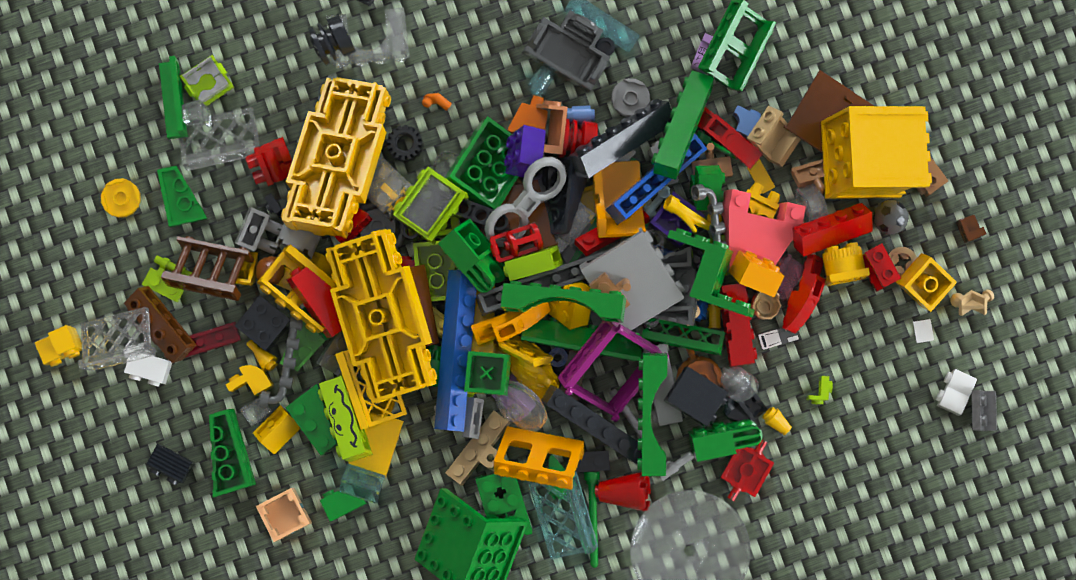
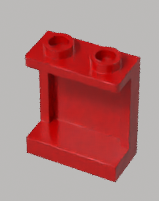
[863,244,901,292]

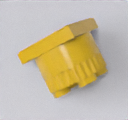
[822,242,870,286]

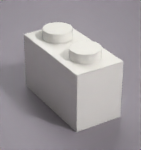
[124,350,172,387]

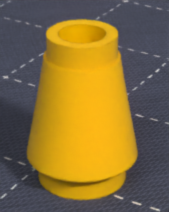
[762,406,792,435]

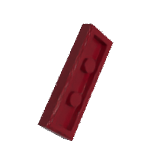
[185,322,242,358]

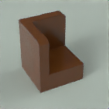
[956,215,987,243]

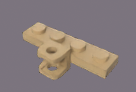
[446,411,511,486]

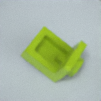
[806,376,833,405]

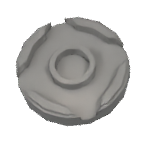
[611,78,650,117]

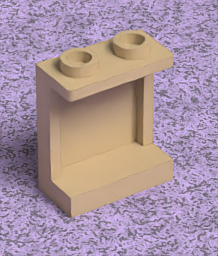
[747,106,801,167]

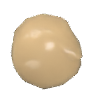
[751,292,782,320]

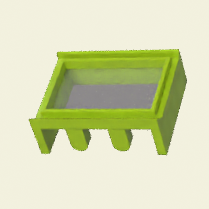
[393,166,469,245]

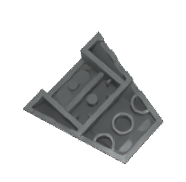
[653,246,697,326]

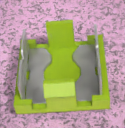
[180,55,235,109]

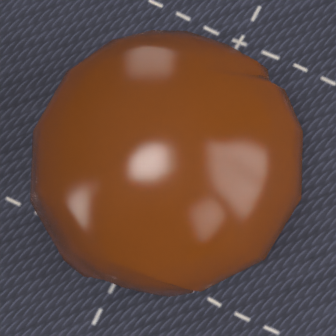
[255,256,285,285]

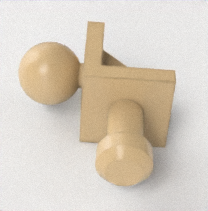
[950,289,994,316]

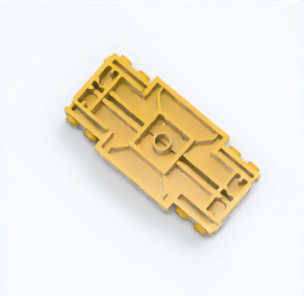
[281,77,391,239]
[326,229,437,403]

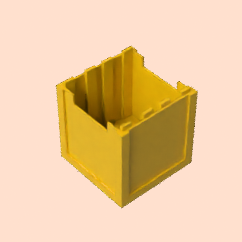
[821,106,932,199]

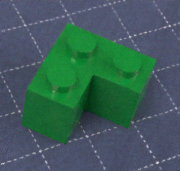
[689,165,725,210]

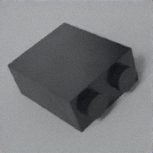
[664,367,728,426]

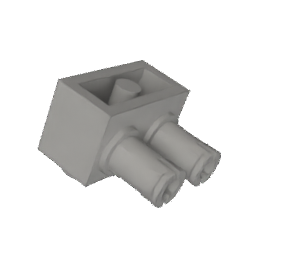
[235,207,283,255]

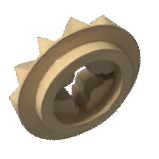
[889,247,917,277]

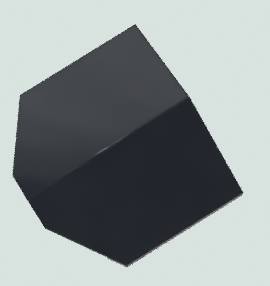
[723,381,768,422]

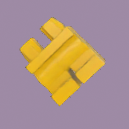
[746,182,780,219]

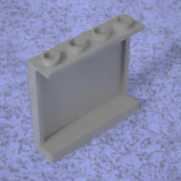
[580,228,685,330]

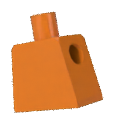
[507,95,548,134]

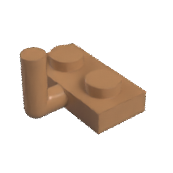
[691,143,733,177]
[791,159,825,202]
[589,272,631,308]

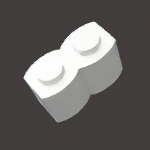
[936,369,977,416]

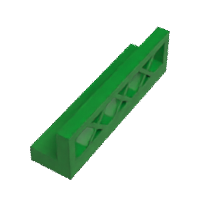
[159,56,188,140]
[641,318,726,356]

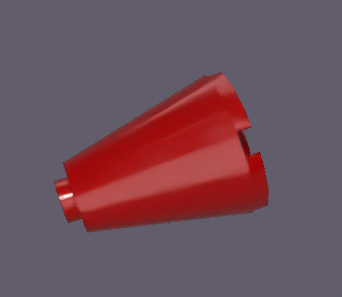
[595,472,651,511]

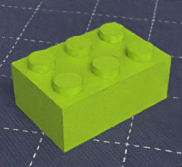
[413,240,457,301]

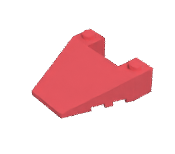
[721,189,806,272]

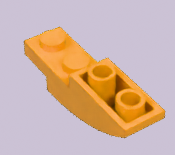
[471,302,551,345]

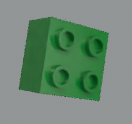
[464,351,511,396]

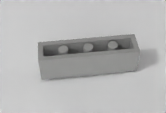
[641,344,683,427]

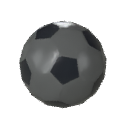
[873,200,909,235]

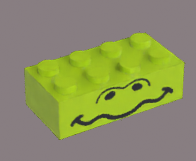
[318,376,373,462]

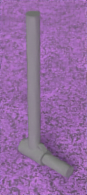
[609,389,694,481]

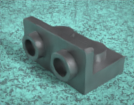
[316,331,348,376]
[972,390,997,431]

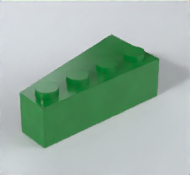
[209,409,256,497]

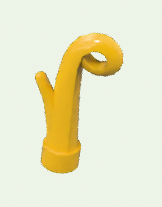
[663,195,723,233]

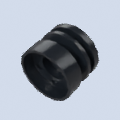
[308,14,356,66]

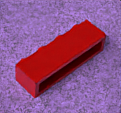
[793,203,873,257]

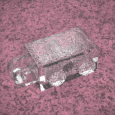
[556,202,596,254]

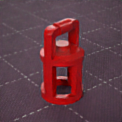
[489,223,543,263]

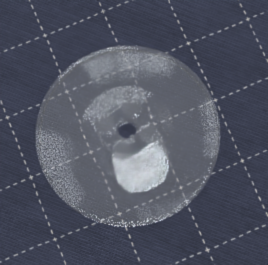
[630,490,751,580]

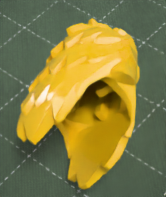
[510,340,559,401]

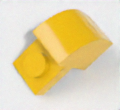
[226,365,274,396]

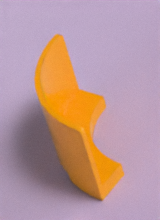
[593,160,646,238]

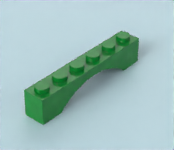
[500,281,626,323]
[637,353,668,476]

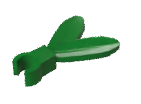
[696,131,735,159]

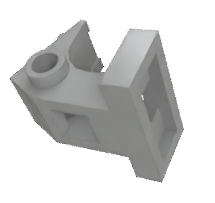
[433,397,484,439]

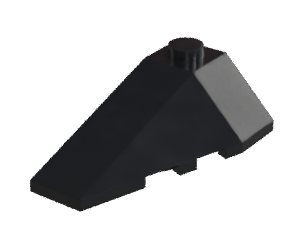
[542,156,587,235]

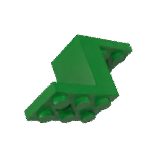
[668,228,755,317]

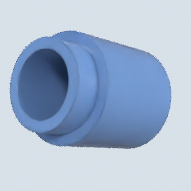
[567,105,595,125]

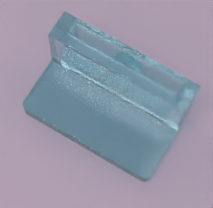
[340,464,385,504]

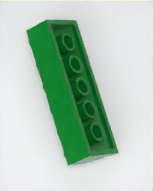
[521,317,642,362]

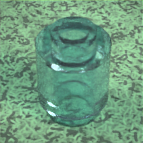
[527,66,554,96]

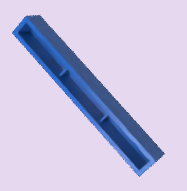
[434,270,477,432]

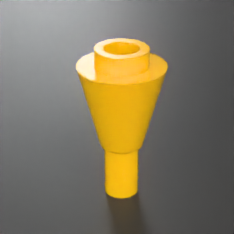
[246,340,278,372]

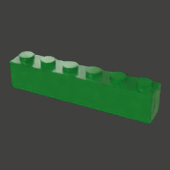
[651,70,714,180]

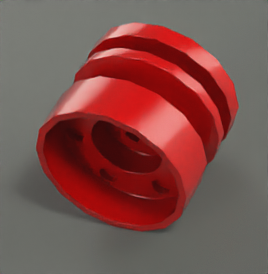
[557,118,598,158]

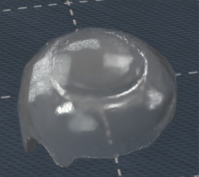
[433,151,459,178]

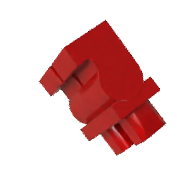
[245,137,293,186]

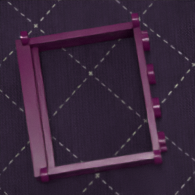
[558,321,669,422]

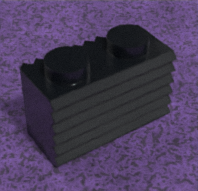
[146,444,195,485]

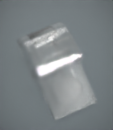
[796,184,828,223]

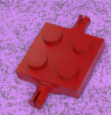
[720,440,774,502]

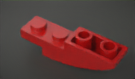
[697,107,763,170]
[782,254,826,334]

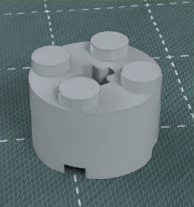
[275,224,321,259]

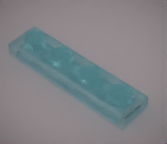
[565,0,640,52]

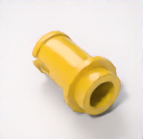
[707,304,722,328]

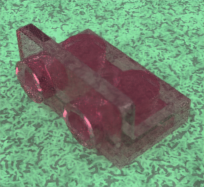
[776,254,804,301]

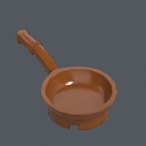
[676,327,723,387]

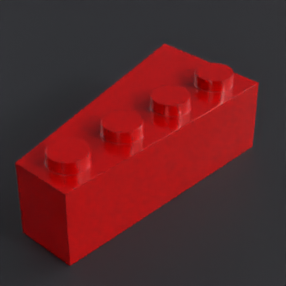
[719,283,757,367]

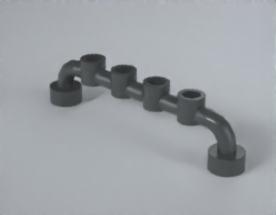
[691,184,730,286]
[259,294,303,408]

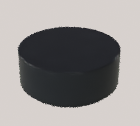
[595,37,615,56]

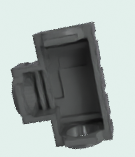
[521,10,611,93]

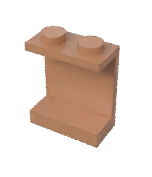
[536,100,568,154]

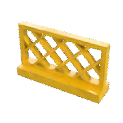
[335,350,407,430]

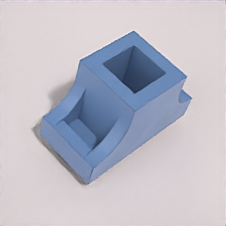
[732,105,761,141]

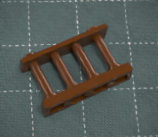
[161,236,255,301]

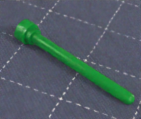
[584,472,600,568]

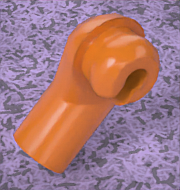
[422,93,452,111]

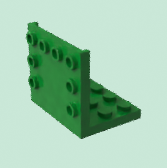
[415,488,528,580]

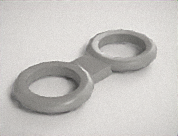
[485,157,567,247]

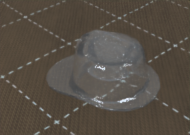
[721,366,759,401]

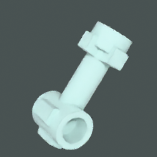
[643,186,671,220]

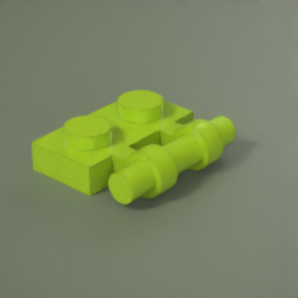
[142,255,192,303]

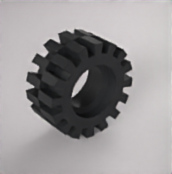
[387,125,423,162]

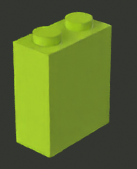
[503,245,563,281]

